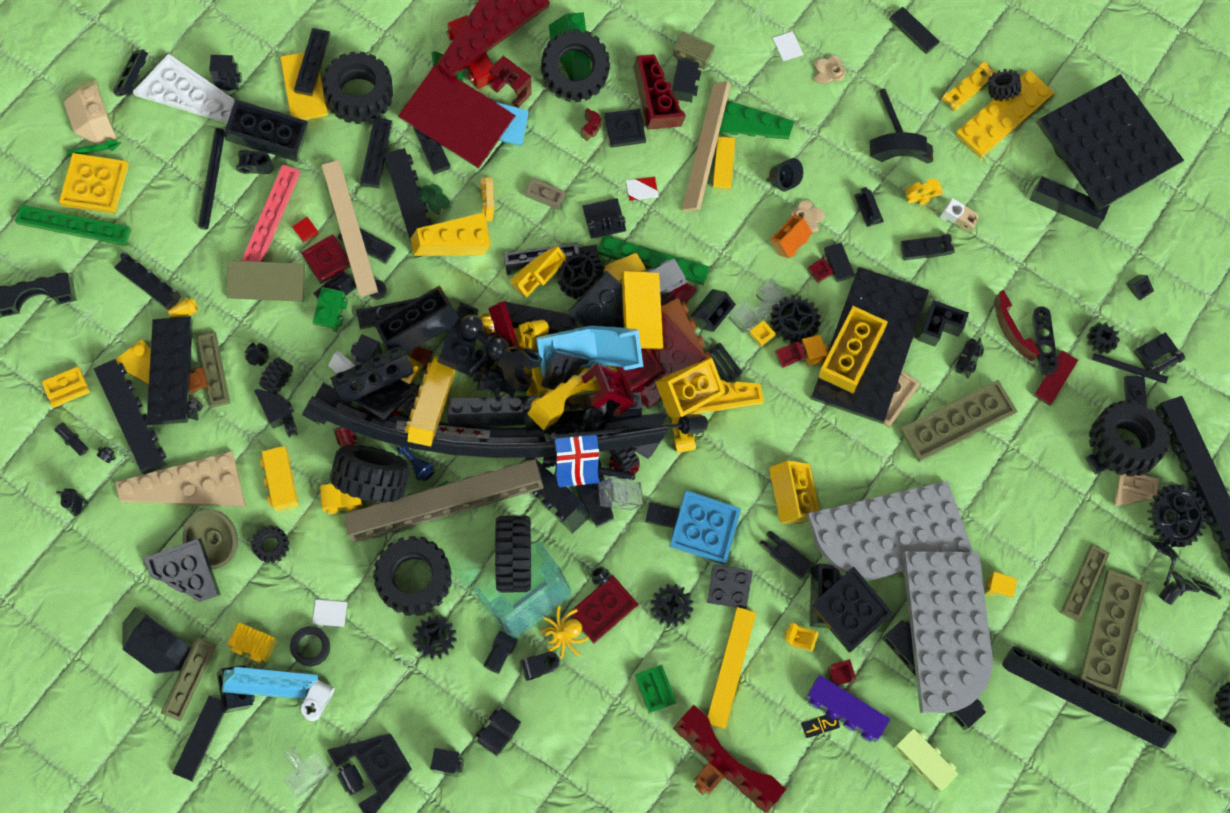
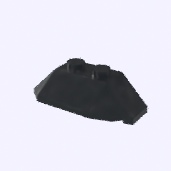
[122,607,191,674]

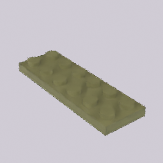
[900,380,1018,463]
[1079,570,1147,695]

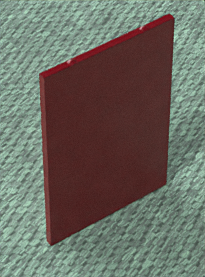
[398,64,516,169]

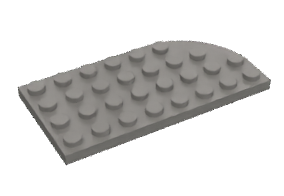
[806,481,973,580]
[902,551,993,713]

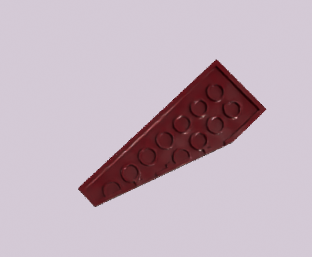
[437,0,550,79]

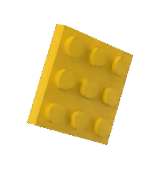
[59,153,129,214]

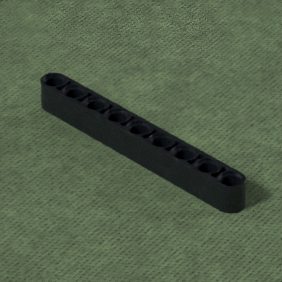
[1002,646,1177,749]

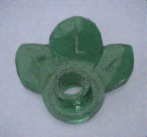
[419,184,451,215]

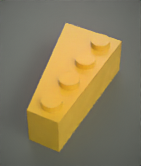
[410,212,491,256]

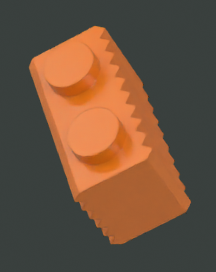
[770,215,813,259]

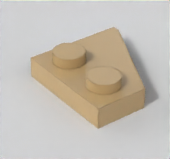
[1113,474,1159,506]

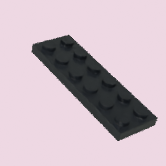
[147,316,193,426]

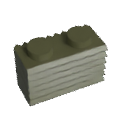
[673,31,715,70]

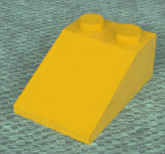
[655,358,725,417]

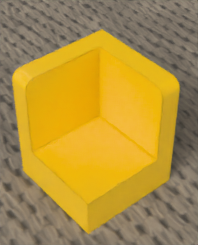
[401,356,425,384]
[985,572,1017,598]

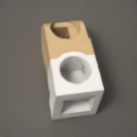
[940,198,979,231]

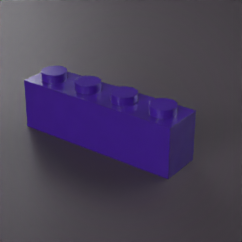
[805,675,890,742]

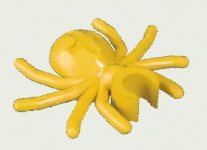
[540,605,589,659]

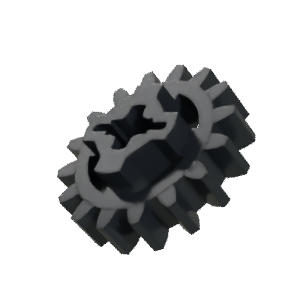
[650,584,694,628]
[413,615,457,660]

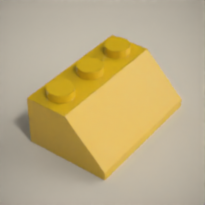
[769,460,820,525]

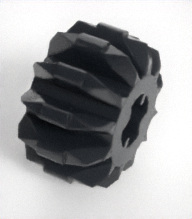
[1086,322,1120,354]

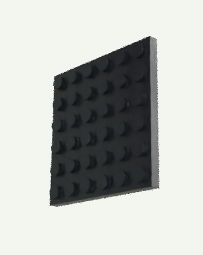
[1036,74,1184,211]

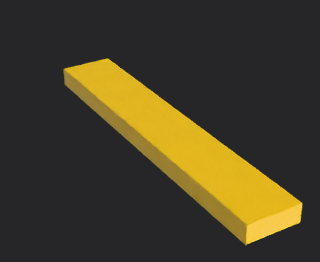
[707,607,756,729]

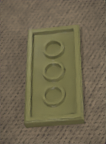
[227,261,305,302]

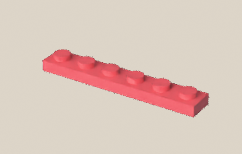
[241,165,301,262]

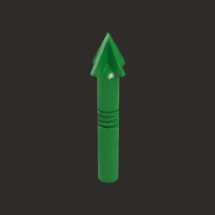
[67,139,122,157]

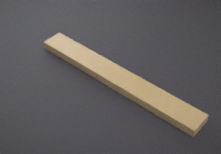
[682,81,731,212]
[322,160,378,297]

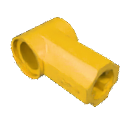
[670,414,696,453]

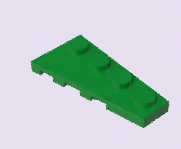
[719,100,794,139]

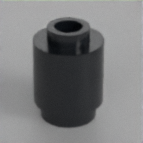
[337,763,365,796]

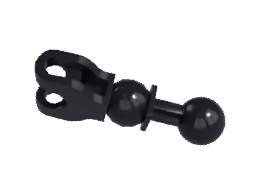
[459,315,542,392]

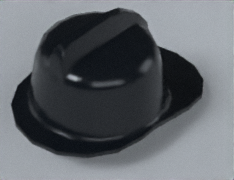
[766,158,804,192]

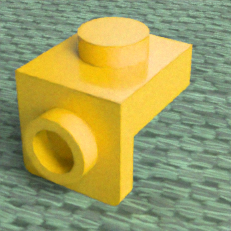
[785,622,819,652]

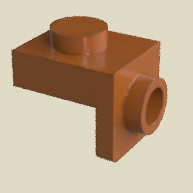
[693,762,724,795]

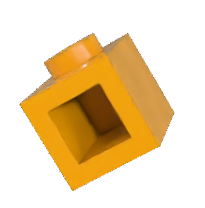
[801,335,829,366]

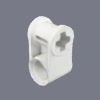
[301,680,335,721]

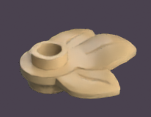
[813,55,846,84]
[790,200,826,232]

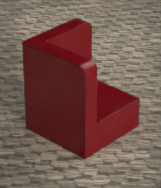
[827,659,856,686]

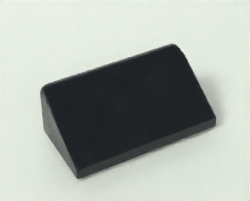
[313,271,357,299]

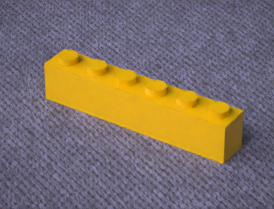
[405,356,455,446]

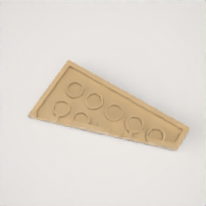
[116,451,246,508]

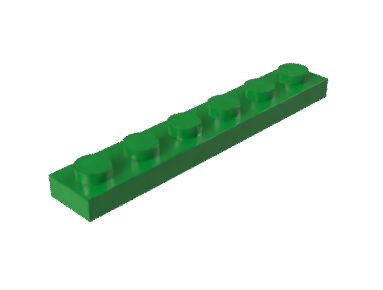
[15,205,131,246]
[598,235,709,286]

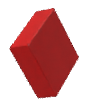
[292,217,319,243]

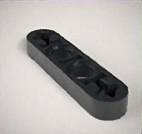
[1032,306,1058,376]

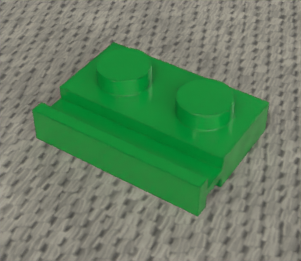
[634,664,677,714]

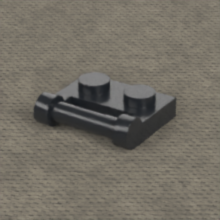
[1133,332,1185,374]

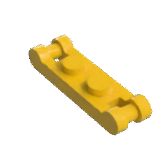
[941,61,997,111]

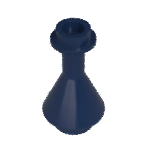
[397,445,435,481]

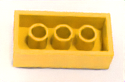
[819,306,888,393]

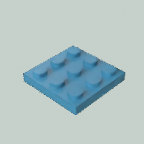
[669,490,741,565]

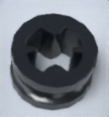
[283,419,298,438]

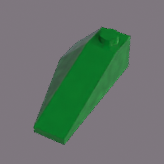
[549,12,591,81]

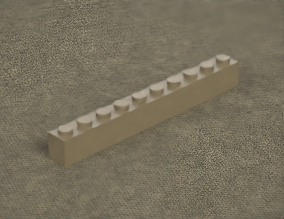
[344,460,544,542]

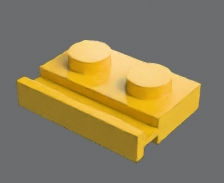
[42,366,90,408]

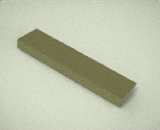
[196,332,231,408]
[1060,544,1110,622]
[160,637,216,722]

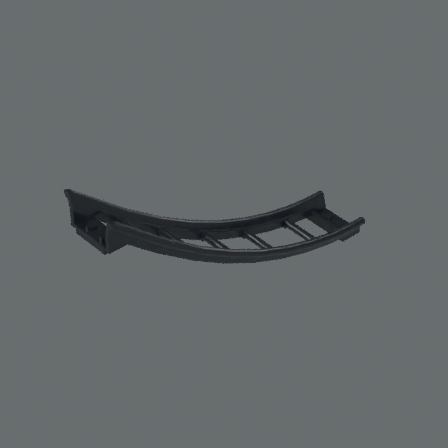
[302,382,670,459]

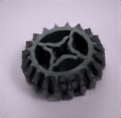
[556,250,606,300]
[770,295,821,344]

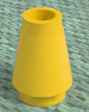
[168,297,198,318]

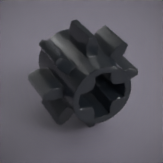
[245,342,270,366]

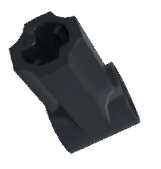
[483,631,518,674]

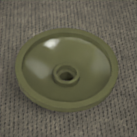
[183,509,238,569]

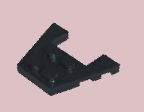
[327,733,413,813]

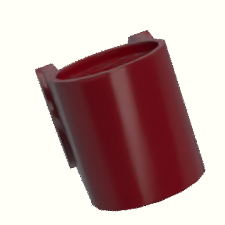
[333,427,357,448]

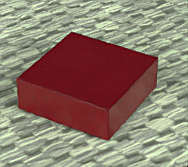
[807,258,834,283]

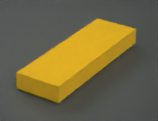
[713,136,736,190]

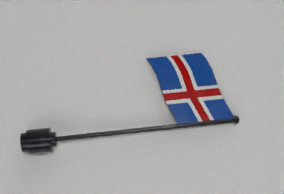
[550,414,708,487]

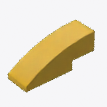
[509,246,567,297]

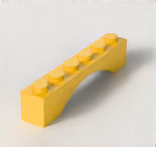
[528,365,618,430]

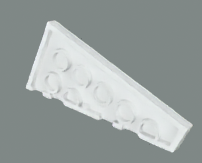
[133,54,235,124]

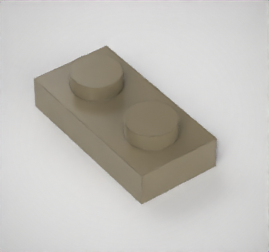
[525,178,566,210]

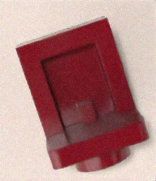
[581,108,601,141]
[774,342,806,368]

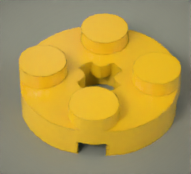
[905,179,943,205]

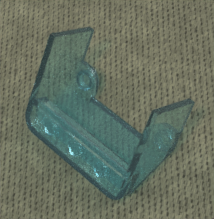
[475,541,571,638]

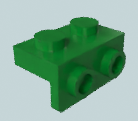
[312,287,348,332]

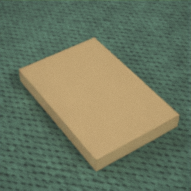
[883,371,921,428]

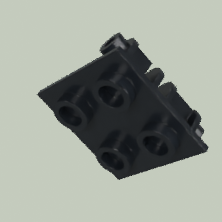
[582,198,627,239]
[707,564,753,609]

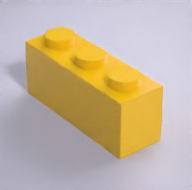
[260,446,299,512]

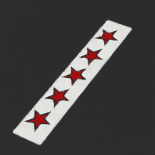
[396,421,490,439]

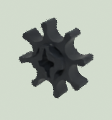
[473,364,515,397]

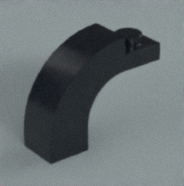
[869,132,933,164]

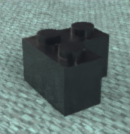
[917,300,969,347]

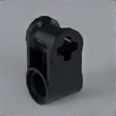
[236,150,274,175]
[519,651,560,681]

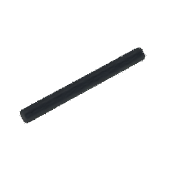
[198,128,225,230]

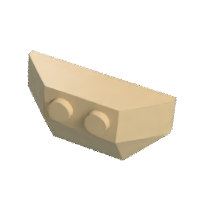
[64,79,118,144]

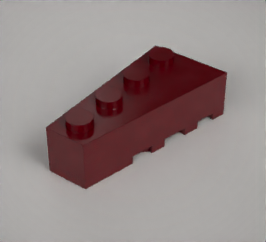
[633,54,686,130]

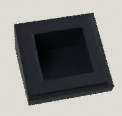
[1126,274,1154,300]

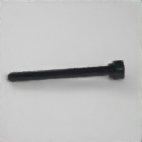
[542,456,636,481]

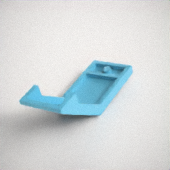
[536,326,643,375]

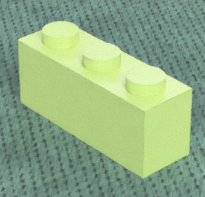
[893,728,958,793]

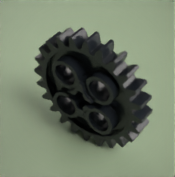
[1147,484,1207,547]

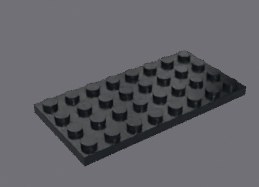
[811,267,929,424]

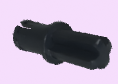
[54,422,89,456]

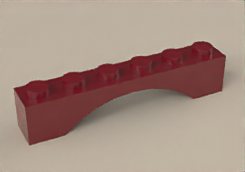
[673,705,787,813]

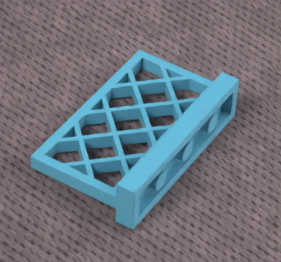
[222,667,318,700]

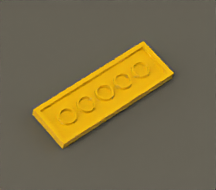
[955,69,1055,159]

